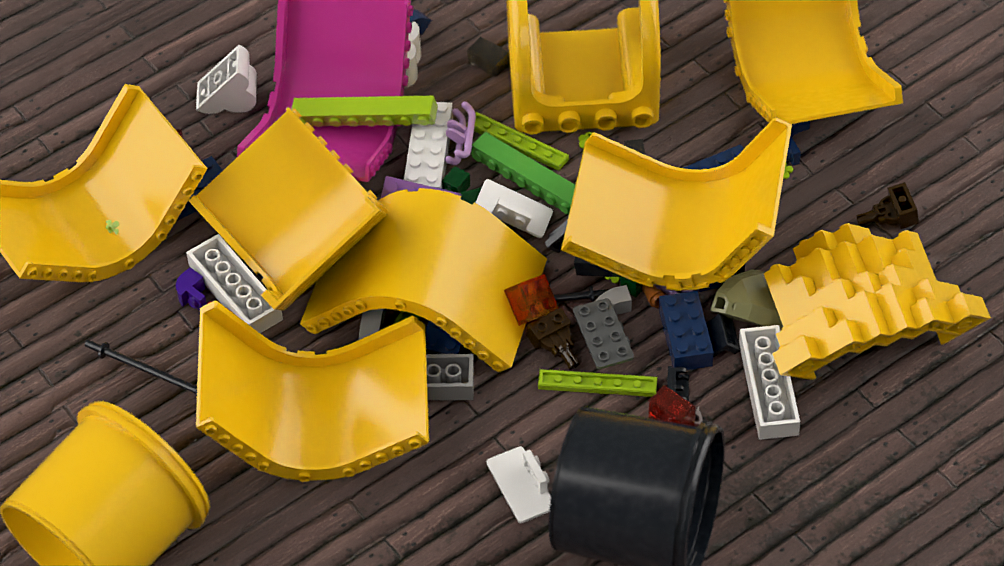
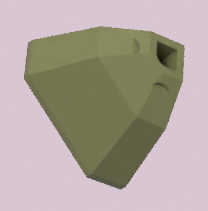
[710,269,783,331]

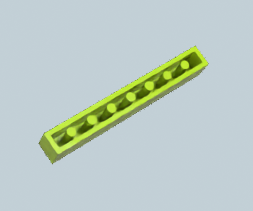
[291,96,438,127]

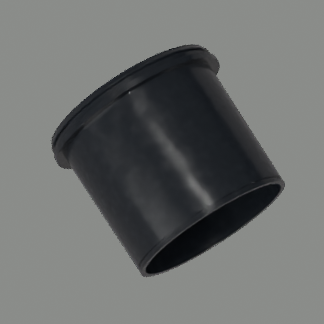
[549,406,725,566]

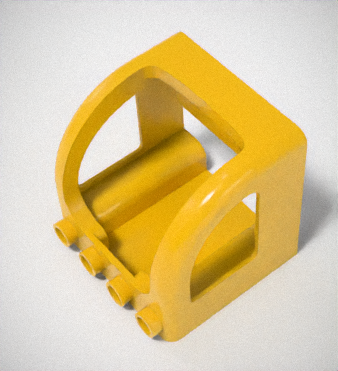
[506,0,661,135]

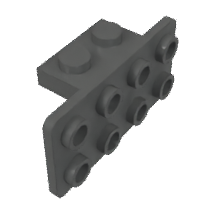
[573,298,634,369]

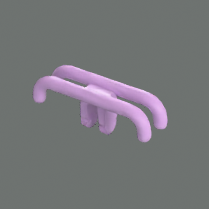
[445,101,476,165]

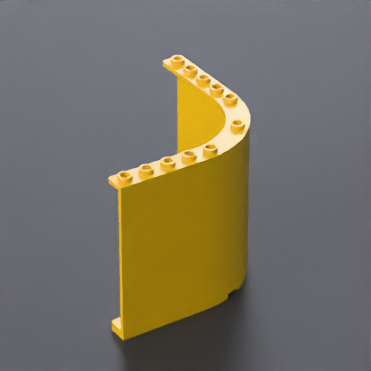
[723,0,903,124]
[0,84,208,282]
[188,107,387,311]
[561,117,792,290]
[300,188,547,372]
[196,301,429,482]

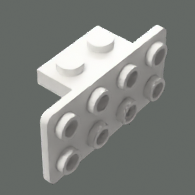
[475,179,553,238]
[487,447,551,523]

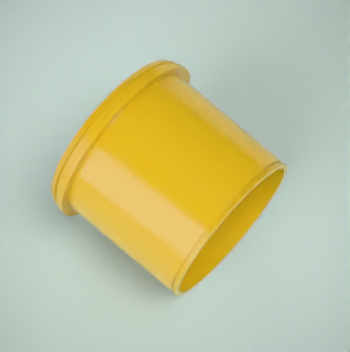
[0,401,210,566]

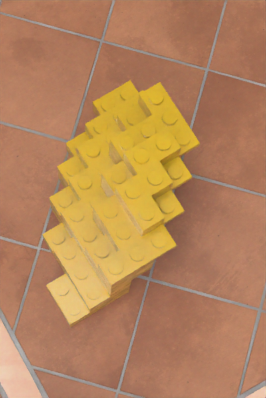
[764,223,991,380]

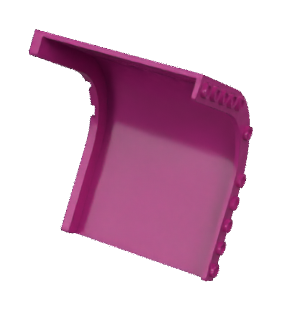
[237,0,413,182]

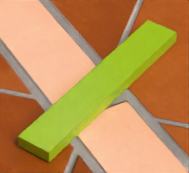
[467,112,569,171]
[538,369,658,397]

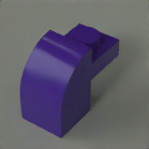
[176,267,207,310]

